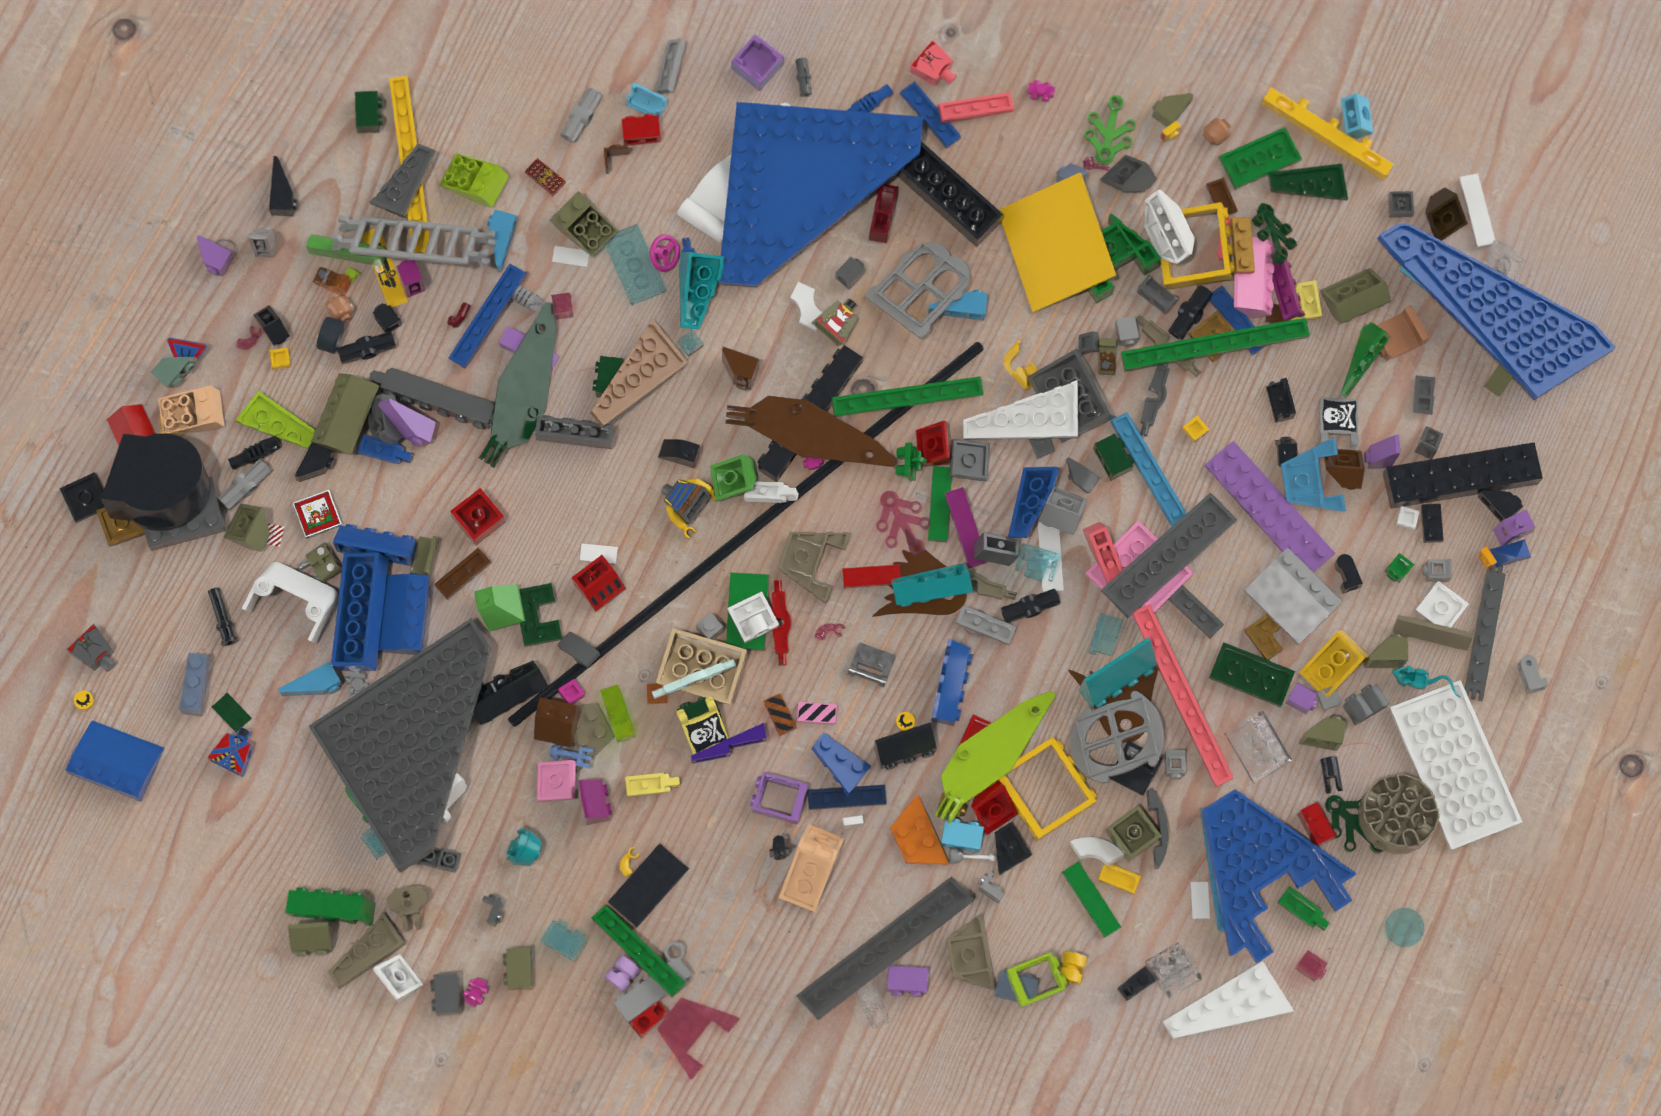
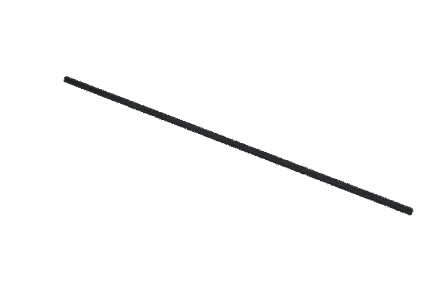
[508,342,983,727]

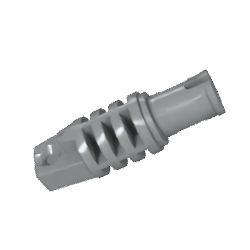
[511,286,545,313]

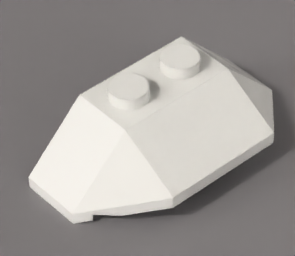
[1144,190,1195,264]

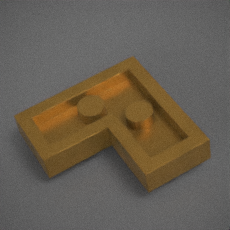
[1244,614,1283,660]

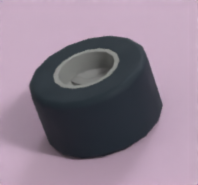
[316,317,345,354]

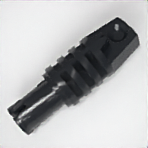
[228,436,281,470]

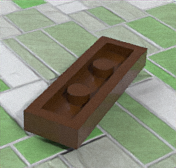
[434,548,491,600]

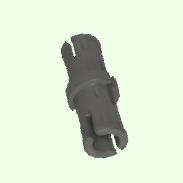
[795,58,812,97]

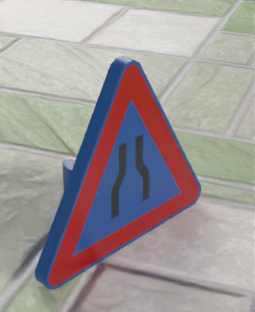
[167,338,207,377]

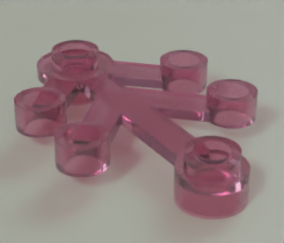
[876,491,931,556]

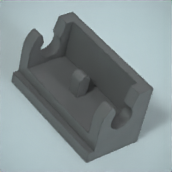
[1137,274,1179,315]

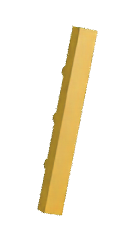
[1261,87,1394,181]

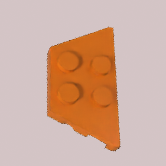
[890,795,949,866]

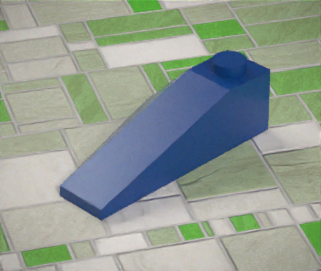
[1008,467,1059,538]

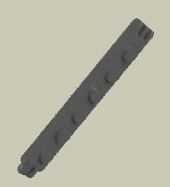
[1465,564,1506,701]

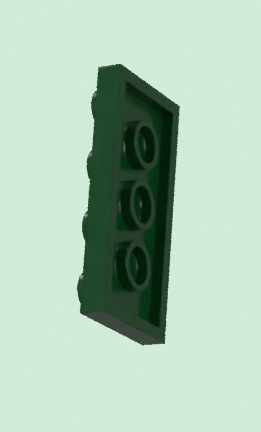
[1209,642,1295,708]

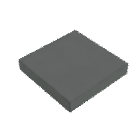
[949,439,990,482]

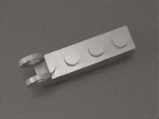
[614,942,692,1024]

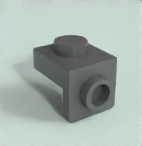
[483,894,504,927]

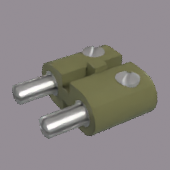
[298,542,342,583]

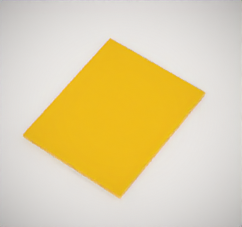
[998,172,1117,313]

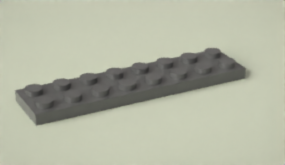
[1101,492,1237,619]

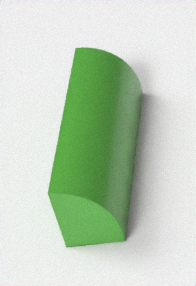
[306,234,387,267]

